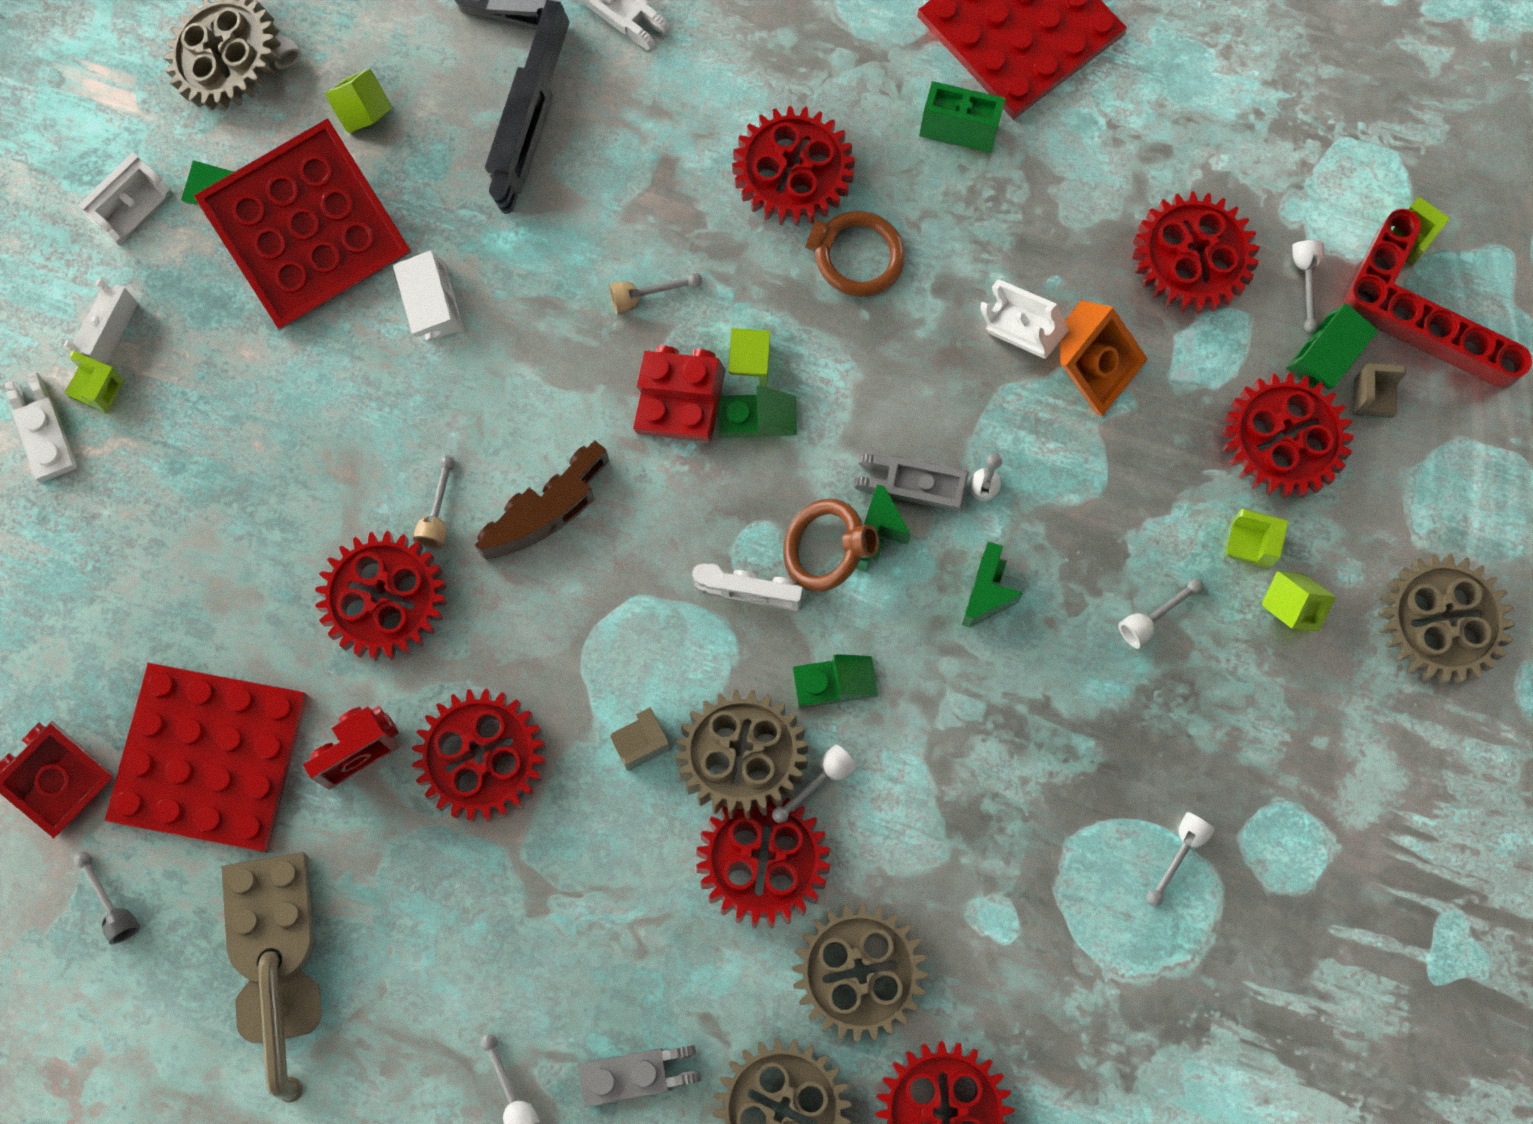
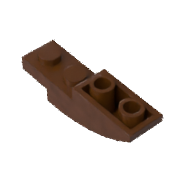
[475,440,609,560]

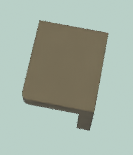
[1353,362,1406,418]
[610,707,671,771]

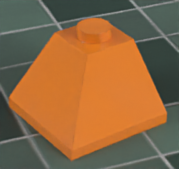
[1059,300,1148,416]

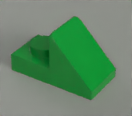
[718,385,797,438]
[856,484,911,572]
[962,542,1023,627]
[792,654,878,709]

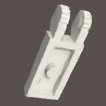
[579,0,670,51]
[4,371,77,483]
[692,562,803,611]

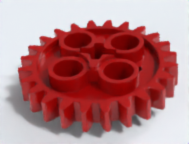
[732,106,855,226]
[1132,191,1260,314]
[1222,372,1354,499]
[315,531,448,661]
[412,689,546,822]
[696,797,830,928]
[875,1041,1014,1124]

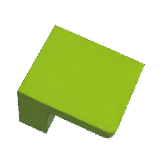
[324,68,392,133]
[1392,196,1450,266]
[728,328,770,387]
[65,350,125,414]
[1225,509,1289,568]
[1262,570,1336,632]

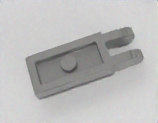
[853,454,969,512]
[578,1045,701,1107]

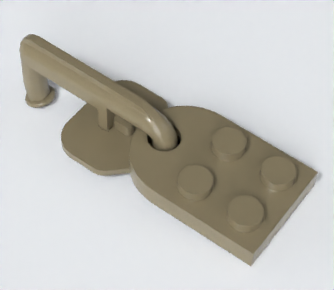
[221,852,322,1102]

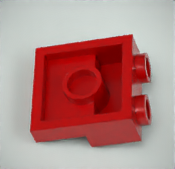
[633,345,726,442]
[302,705,399,790]
[0,720,114,839]

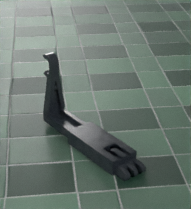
[455,0,570,214]

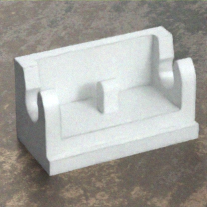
[78,153,173,246]
[393,250,464,341]
[63,279,138,364]
[981,279,1069,359]

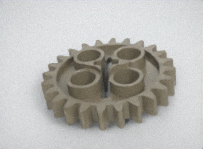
[163,0,281,110]
[1378,554,1515,685]
[675,690,808,819]
[792,903,929,1042]
[713,1038,852,1124]

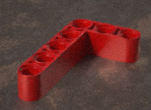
[1343,209,1533,388]

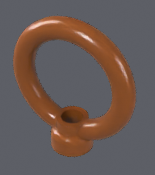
[805,211,905,297]
[783,498,879,592]

